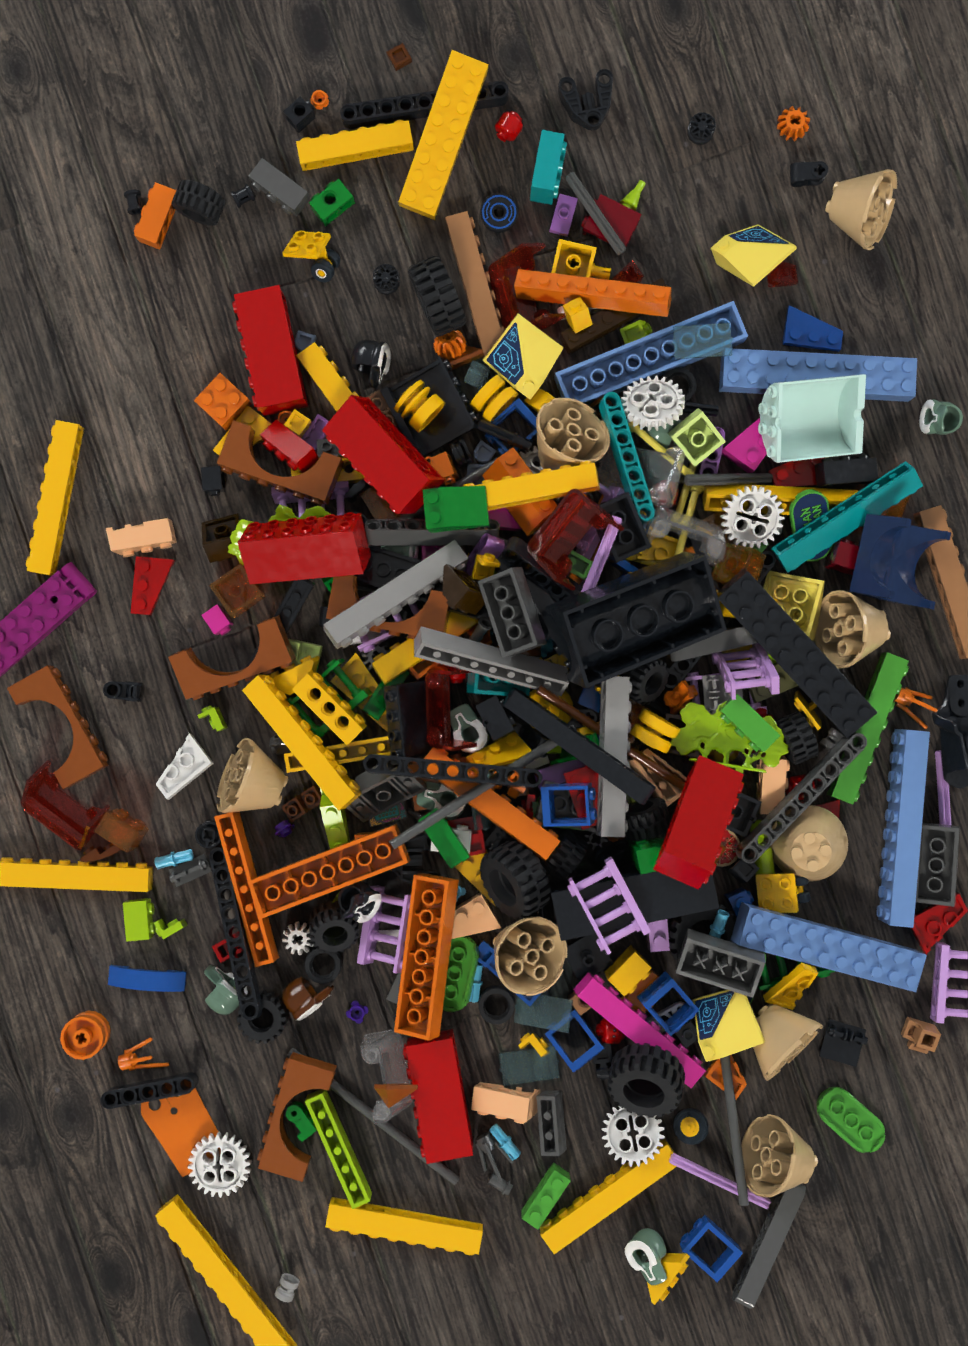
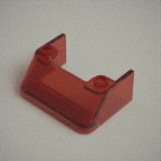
[488,243,566,330]
[527,489,624,591]
[425,665,477,751]
[21,760,110,850]

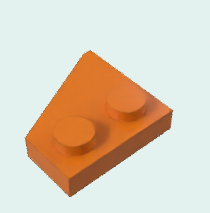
[703,1055,747,1100]

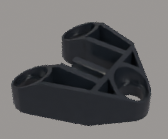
[558,69,613,131]
[391,833,440,884]

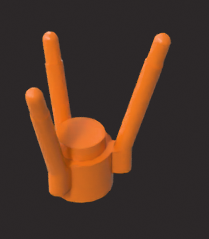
[894,687,938,729]
[118,1038,169,1071]

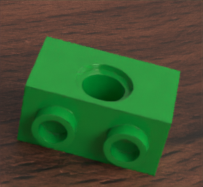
[309,179,355,227]

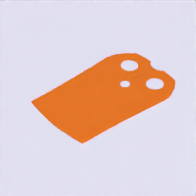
[141,1079,221,1177]

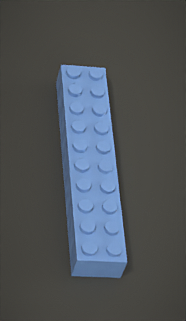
[554,301,748,405]
[719,348,917,402]
[876,729,930,928]
[731,902,927,992]

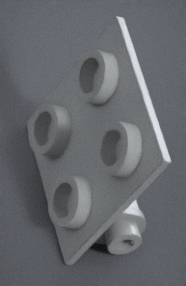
[702,674,743,714]

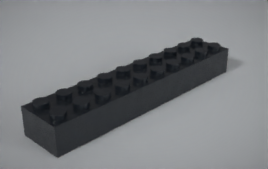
[716,568,878,738]

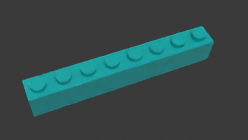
[771,461,923,573]

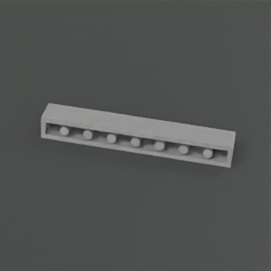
[323,540,469,649]
[414,626,569,696]
[596,676,632,837]

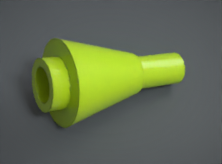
[619,180,645,211]

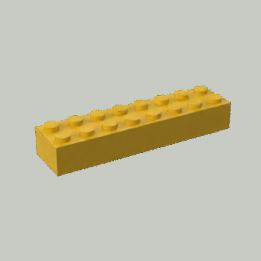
[398,50,489,220]

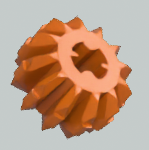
[777,106,810,141]
[433,330,467,360]

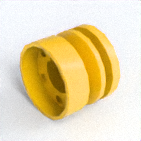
[394,380,445,433]

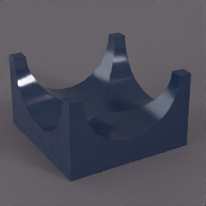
[849,514,951,610]

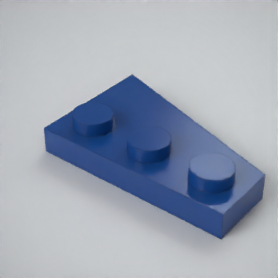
[783,305,843,352]

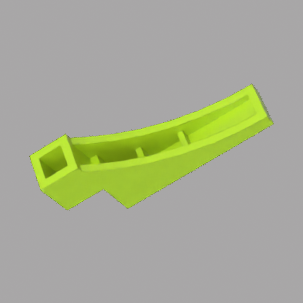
[320,788,350,849]

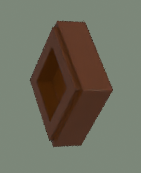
[386,43,412,71]

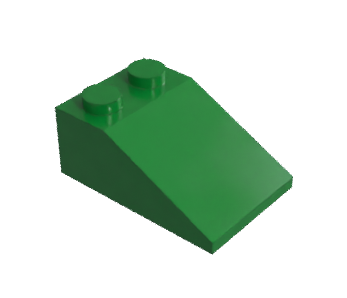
[423,486,490,533]

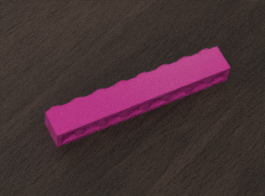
[573,972,706,1088]

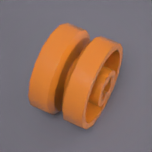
[60,1011,111,1060]

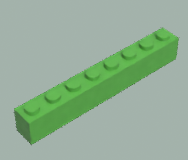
[827,652,909,804]

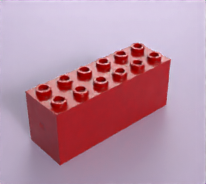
[232,285,309,416]
[322,395,445,514]
[237,512,371,584]
[653,755,744,890]
[403,1029,474,1164]

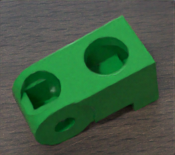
[286,1101,317,1143]

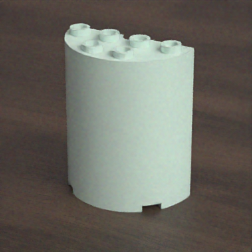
[758,374,866,463]

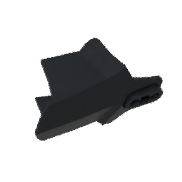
[932,675,968,789]

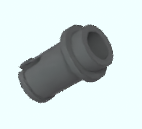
[487,1172,513,1195]

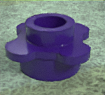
[275,820,295,837]
[346,1000,369,1024]

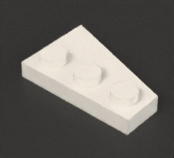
[156,733,214,800]

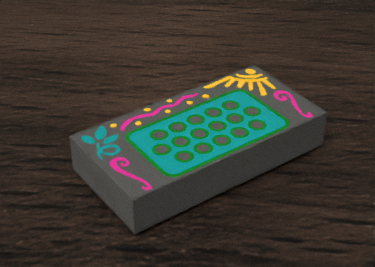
[369,802,408,827]

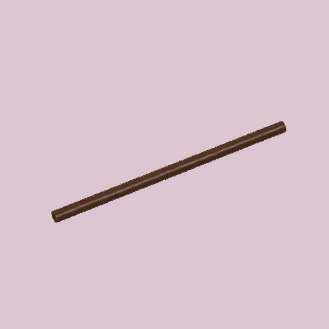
[535,685,685,791]

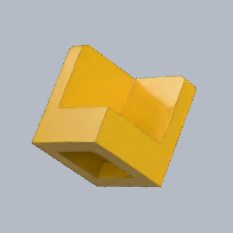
[284,409,312,438]

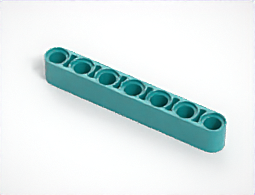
[599,392,655,525]

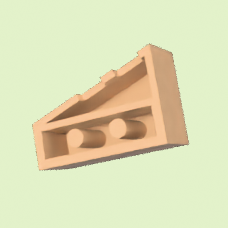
[106,518,177,557]
[628,748,687,807]
[756,752,790,814]
[452,892,501,939]
[471,1082,540,1124]

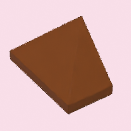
[449,346,484,371]
[374,1083,418,1108]

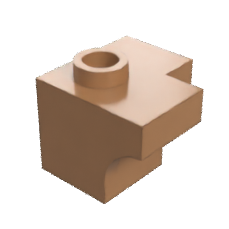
[901,1017,941,1054]

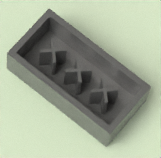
[676,929,766,998]

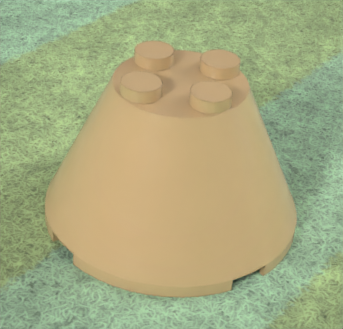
[825,169,897,250]
[536,398,610,470]
[814,590,891,669]
[216,738,288,813]
[770,805,848,882]
[493,916,567,996]
[753,1004,823,1081]
[741,1114,818,1198]

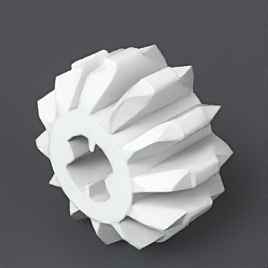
[282,921,313,955]

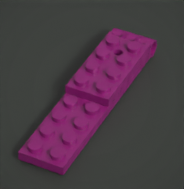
[0,562,97,677]

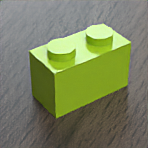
[123,898,156,942]

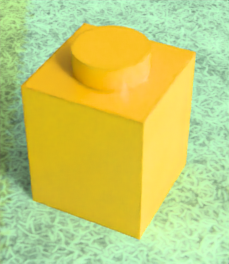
[563,297,593,333]

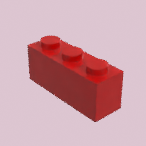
[260,420,319,473]

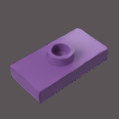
[549,194,578,237]
[301,414,329,452]

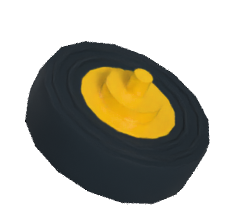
[673,1108,709,1145]

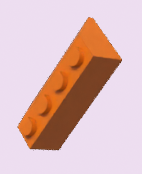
[482,448,559,537]

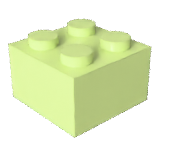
[667,408,726,467]

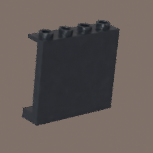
[380,356,479,457]
[384,677,458,765]

